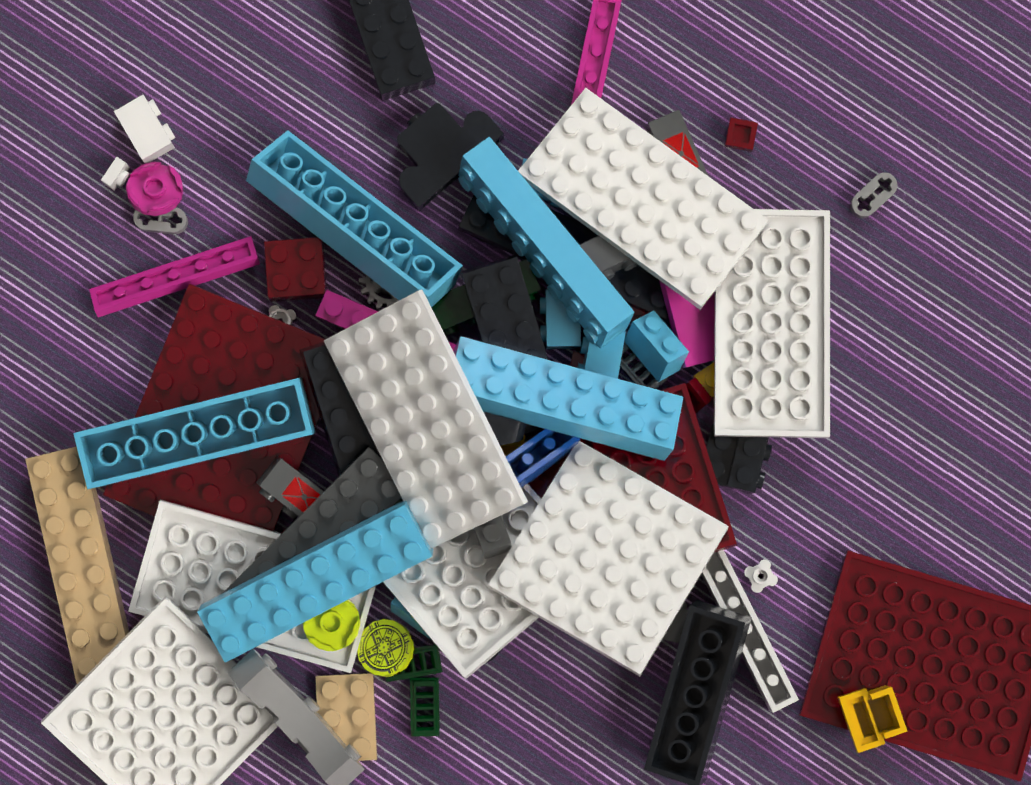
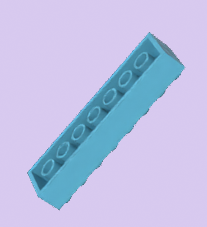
[246,130,463,308]
[458,136,634,349]
[453,336,683,461]
[73,377,316,490]
[197,501,433,663]

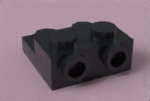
[706,424,772,494]

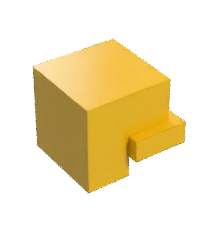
[838,685,907,753]

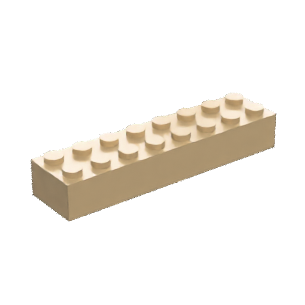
[25,447,129,684]

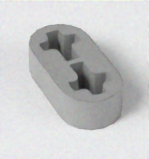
[850,172,898,219]
[133,208,188,234]

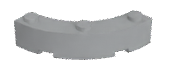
[228,649,365,785]

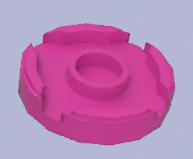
[126,162,183,216]

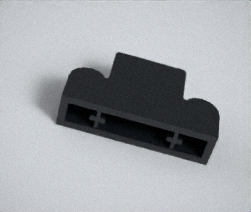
[397,103,504,211]

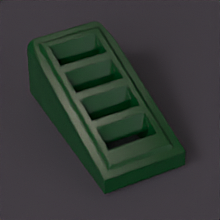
[385,644,443,682]
[410,677,440,737]

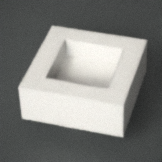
[101,157,130,191]

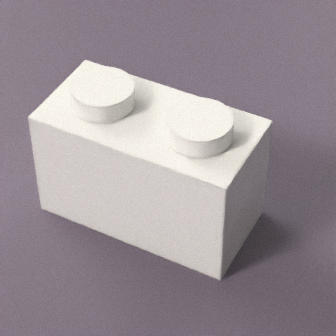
[114,95,175,163]

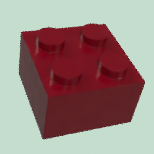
[264,237,327,302]

